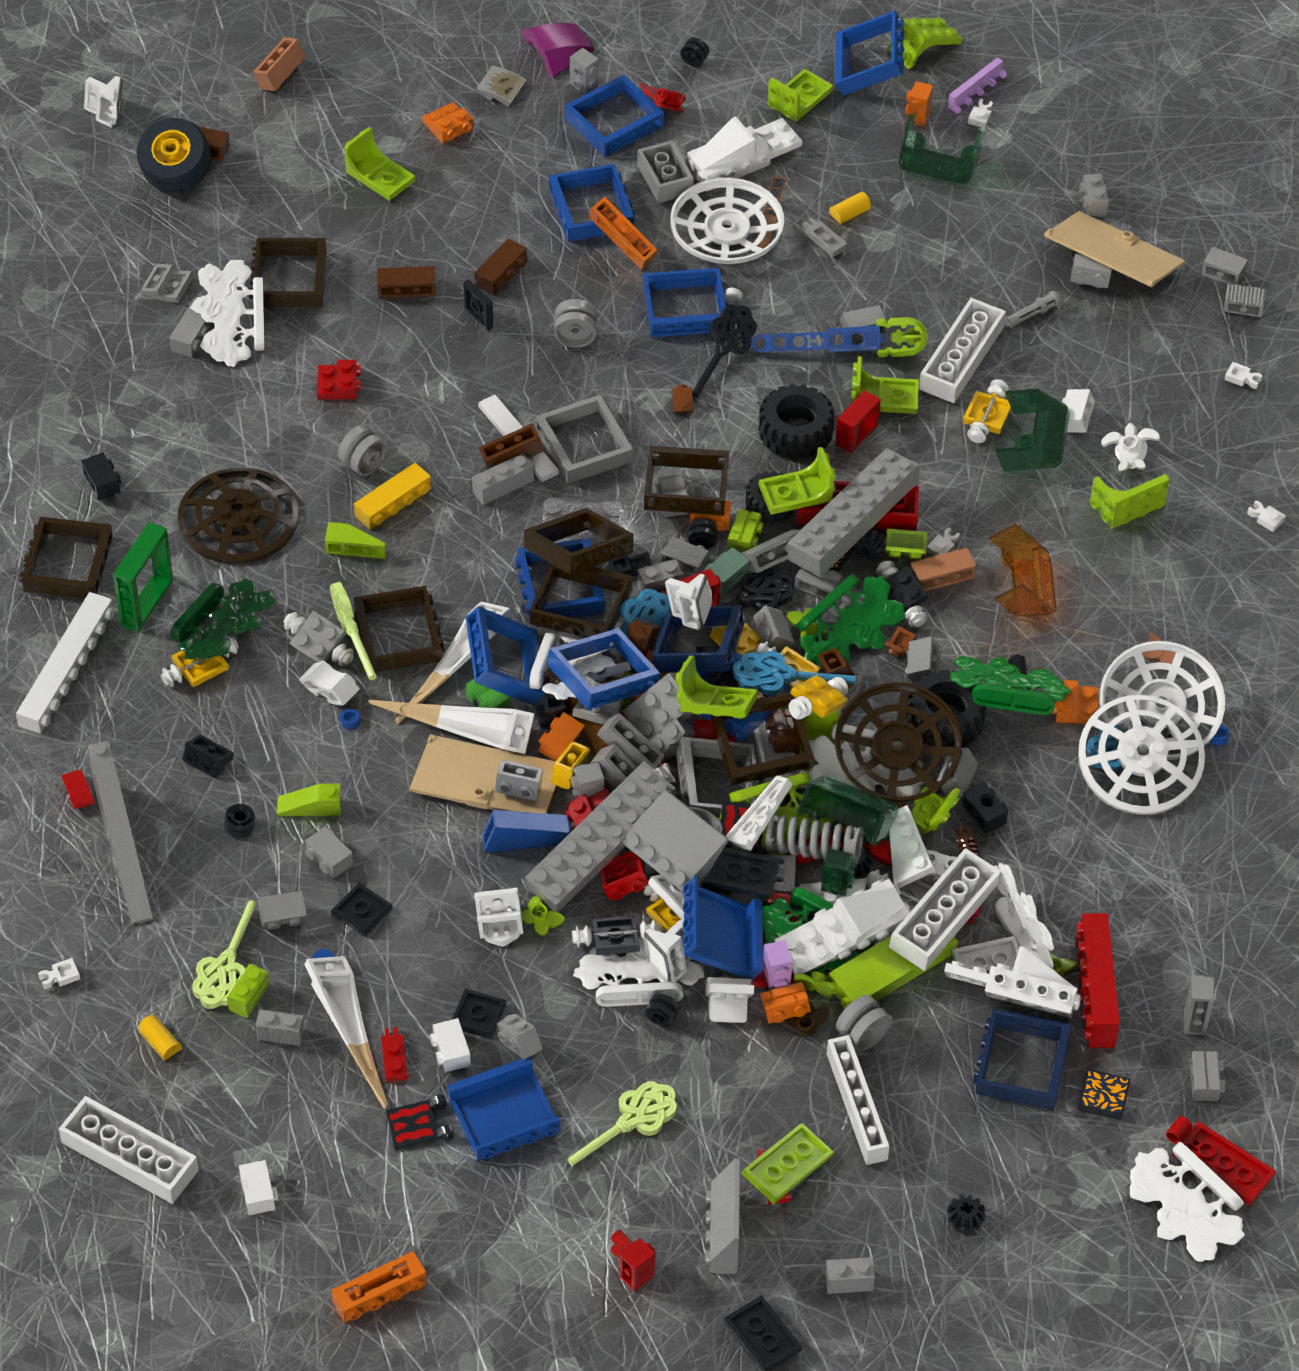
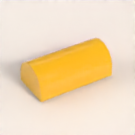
[829,192,871,225]
[138,1015,182,1061]

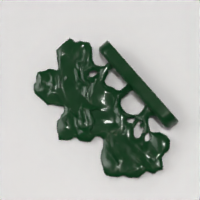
[170,579,276,660]

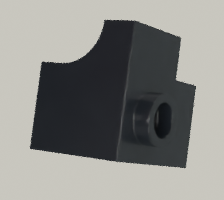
[536,694,570,729]

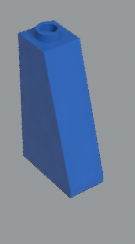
[482,810,571,852]

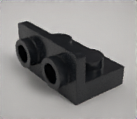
[182,734,234,778]

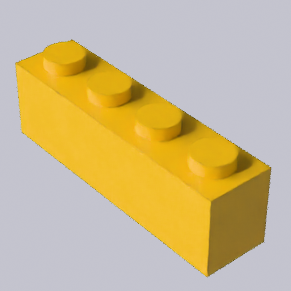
[354,463,431,530]

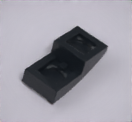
[608,551,652,577]

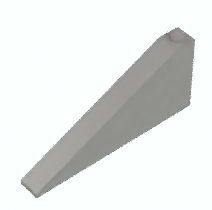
[87,740,153,925]

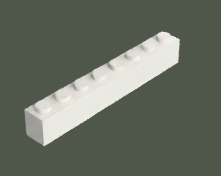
[16,592,115,734]

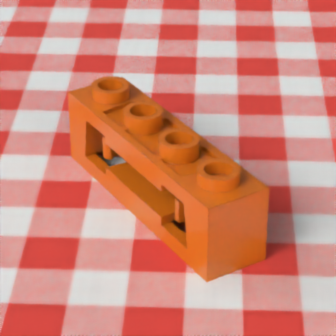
[589,197,657,270]
[331,1251,427,1323]

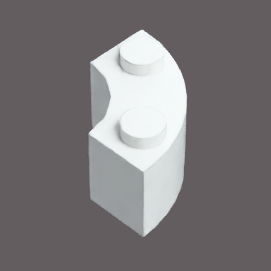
[299,661,360,705]

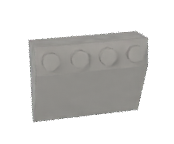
[622,790,729,891]
[705,1159,740,1274]

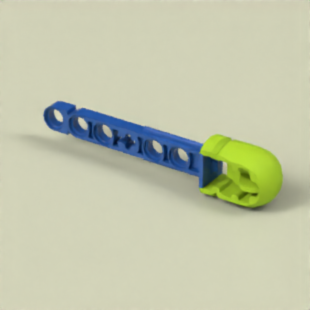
[751,317,928,358]

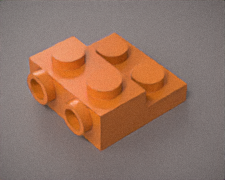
[422,102,474,144]
[1052,680,1098,724]

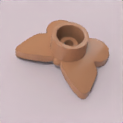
[1143,633,1176,664]

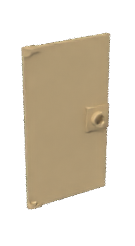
[1044,211,1185,288]
[409,734,557,814]

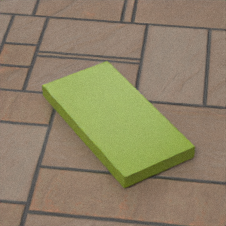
[741,1123,834,1204]

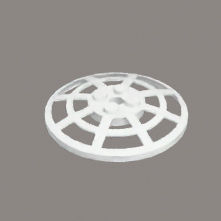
[670,178,784,264]
[1099,641,1225,760]
[1078,695,1205,815]

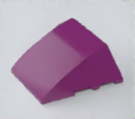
[521,23,594,79]

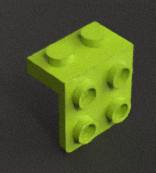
[885,529,928,560]
[910,786,960,835]

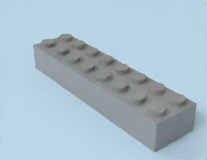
[787,448,919,577]
[525,761,675,912]

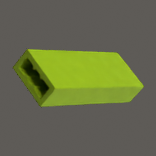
[827,936,958,1009]

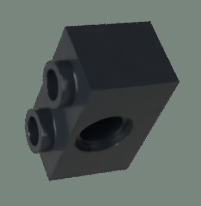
[962,782,1008,834]

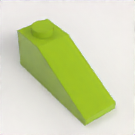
[324,522,386,559]
[277,783,342,816]

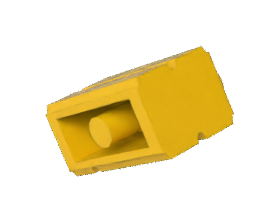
[550,741,590,789]

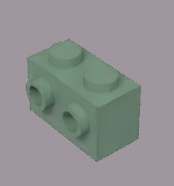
[704,547,750,595]

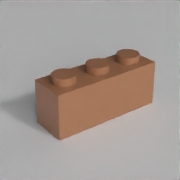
[253,37,306,91]
[910,548,976,592]

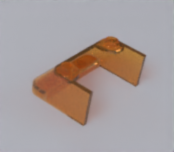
[989,523,1057,616]

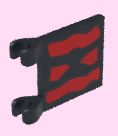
[720,801,763,854]
[386,1094,454,1150]

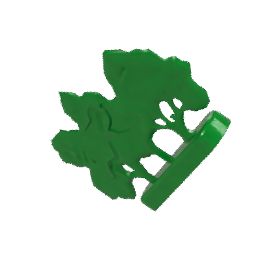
[795,573,905,669]
[950,656,1072,715]
[762,887,875,977]

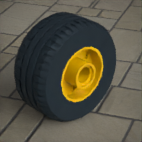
[136,117,211,192]

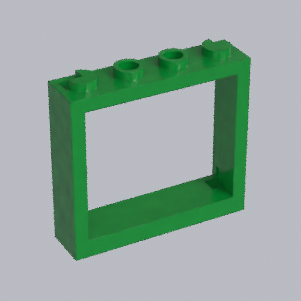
[113,522,173,632]

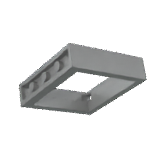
[535,395,635,484]
[676,737,759,818]

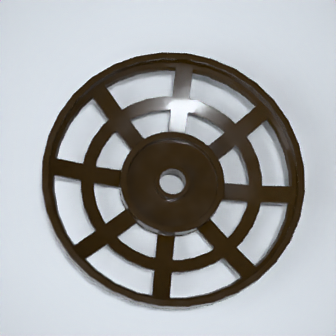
[178,468,299,564]
[835,682,962,802]

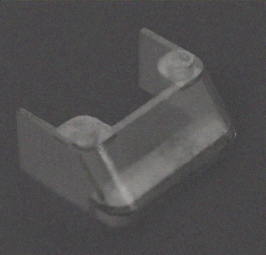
[542,497,625,528]

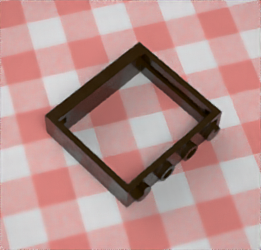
[249,238,327,308]
[644,446,729,515]
[524,508,634,575]
[19,517,113,599]
[529,564,633,638]
[353,585,445,672]
[710,692,814,786]

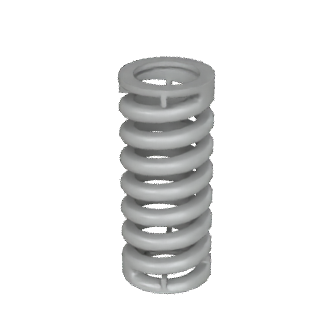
[765,814,864,866]

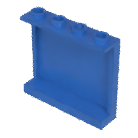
[682,876,764,981]
[447,1057,561,1161]

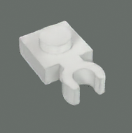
[968,99,993,128]
[1225,362,1262,389]
[1247,501,1286,532]
[926,528,960,556]
[38,958,80,989]

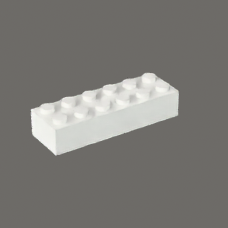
[919,298,1006,403]
[889,848,1001,971]
[59,1096,199,1204]

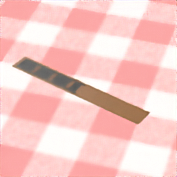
[755,176,787,249]

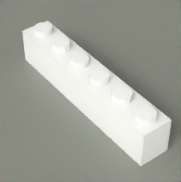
[827,1035,889,1165]

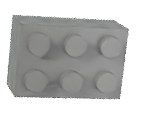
[637,140,694,203]
[623,673,693,740]

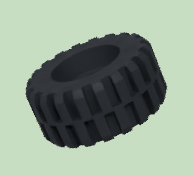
[758,384,835,459]
[906,670,986,747]

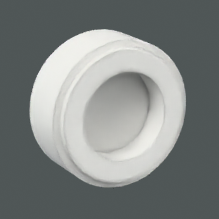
[724,288,743,306]

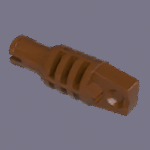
[956,826,982,859]

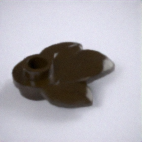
[786,1001,829,1036]

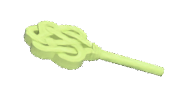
[330,582,377,680]
[192,901,256,1009]
[567,1081,677,1166]

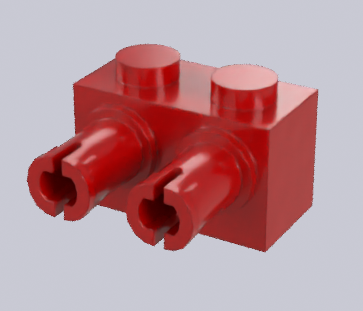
[611,1229,656,1292]

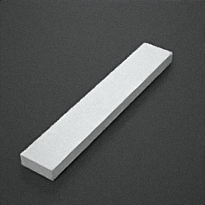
[478,394,559,482]

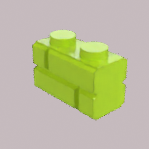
[727,509,764,553]
[227,964,270,1018]

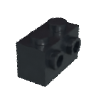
[81,452,122,500]

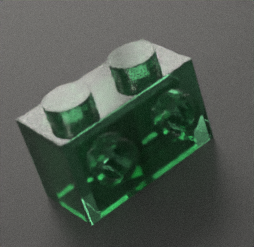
[821,848,856,897]

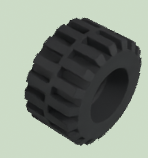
[745,471,794,525]

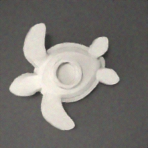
[1101,423,1160,473]

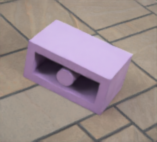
[763,940,792,990]

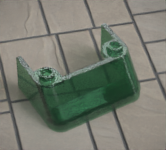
[899,112,986,184]
[995,389,1070,472]
[797,776,900,846]

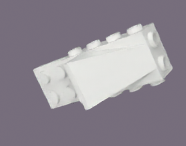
[686,116,802,192]
[774,879,911,977]
[944,946,1081,1019]

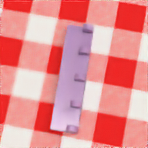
[948,57,1007,114]

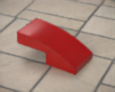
[61,769,94,810]

